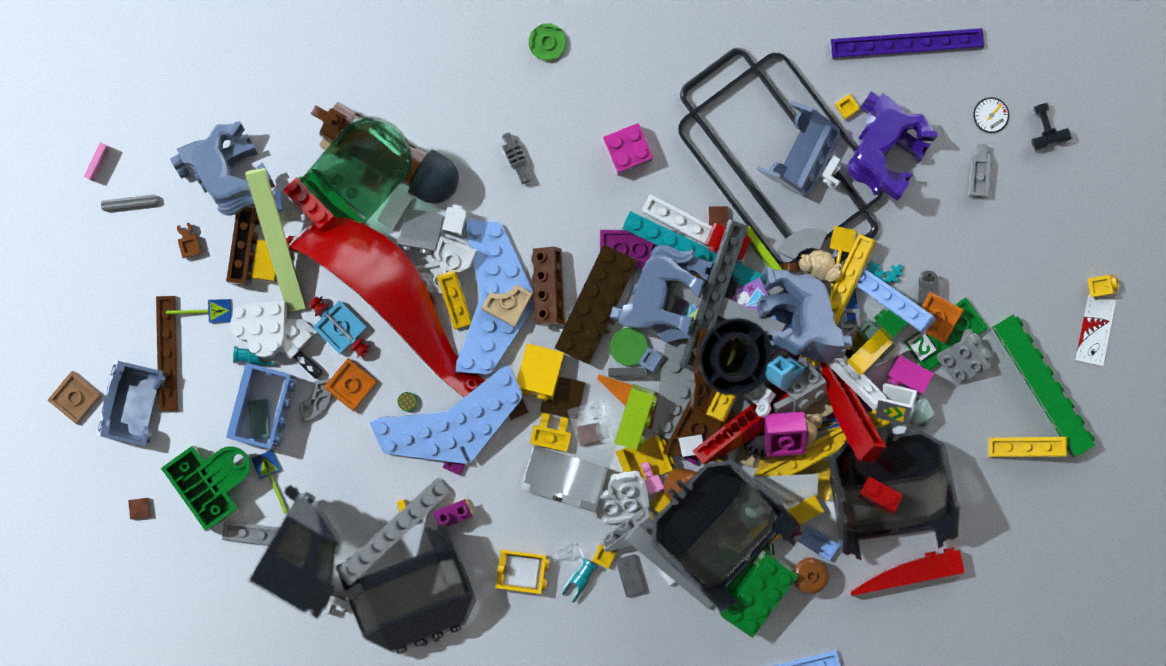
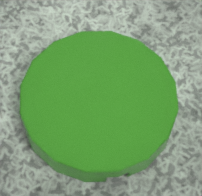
[529,23,566,62]
[610,328,648,366]

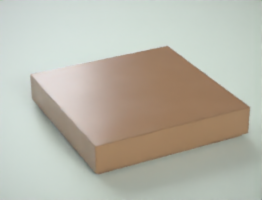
[47,371,102,425]

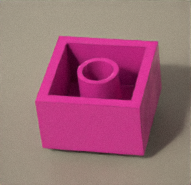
[603,123,653,175]
[885,355,934,395]
[764,412,807,457]

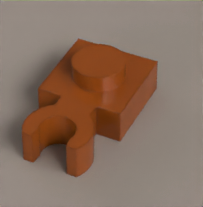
[177,223,202,259]

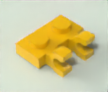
[530,413,571,452]

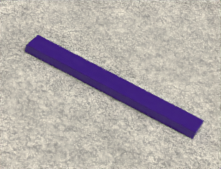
[830,28,984,59]

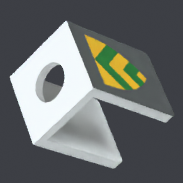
[876,383,917,426]

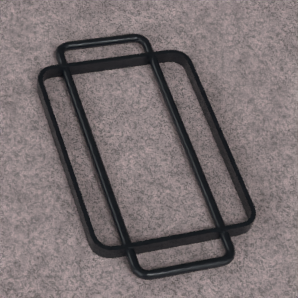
[678,47,883,267]

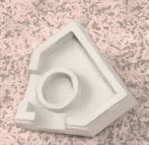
[434,236,477,273]
[280,319,317,360]

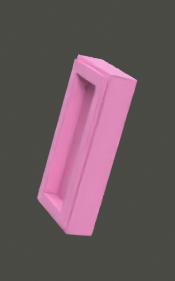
[83,142,110,181]

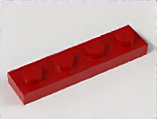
[283,177,337,233]

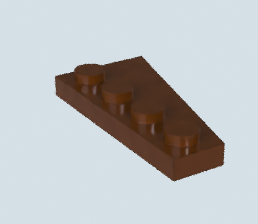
[690,328,735,413]

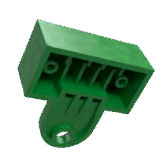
[161,446,251,531]
[706,549,798,638]

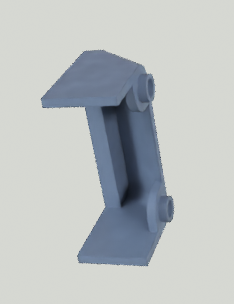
[757,101,840,196]

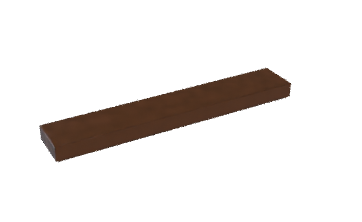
[156,296,178,411]

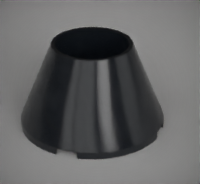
[699,318,773,396]

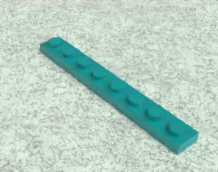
[621,211,766,286]

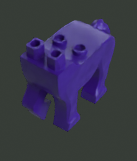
[847,91,938,201]

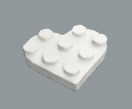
[230,300,287,359]
[592,471,650,524]

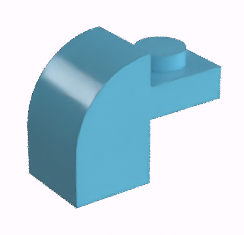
[766,356,804,391]

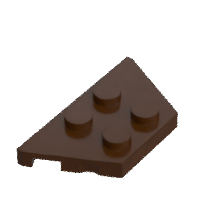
[662,400,722,456]

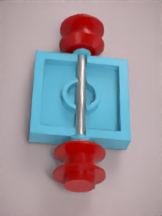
[309,296,371,358]

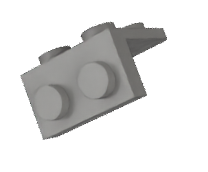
[397,209,442,254]
[937,328,992,384]
[785,358,827,412]

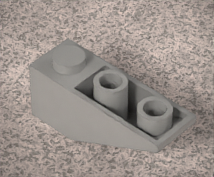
[602,506,656,552]

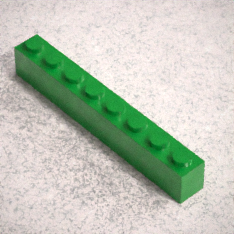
[991,314,1095,458]

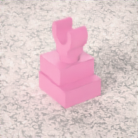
[641,461,664,495]

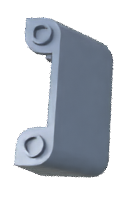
[97,360,165,446]

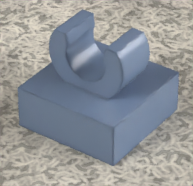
[638,347,665,374]

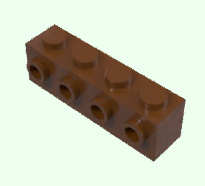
[226,207,260,286]
[531,246,565,327]

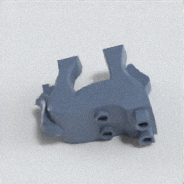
[169,121,275,216]
[610,245,714,342]
[757,267,852,363]

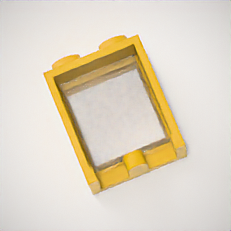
[495,549,550,594]

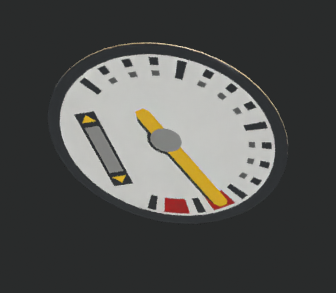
[973,97,1009,133]

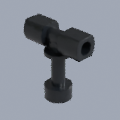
[1031,103,1072,151]

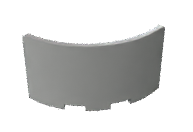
[520,446,608,512]

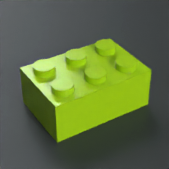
[614,384,657,451]

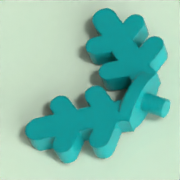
[867,261,903,283]

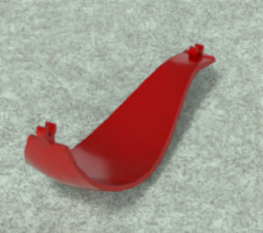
[286,217,485,398]

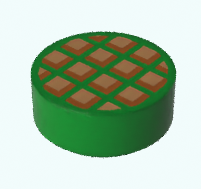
[398,392,417,411]

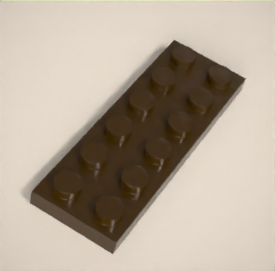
[554,244,638,365]

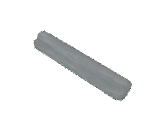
[101,194,158,211]

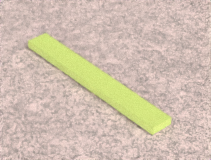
[246,168,306,312]

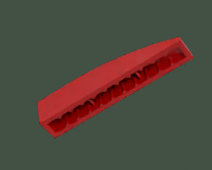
[820,362,886,462]
[693,386,789,465]
[849,547,965,596]

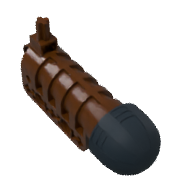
[310,102,459,204]

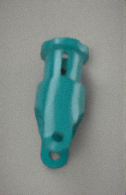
[233,346,277,366]
[562,558,598,603]

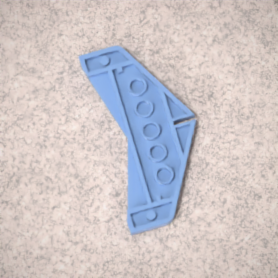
[455,220,535,375]
[369,365,522,464]

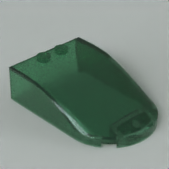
[300,117,412,224]

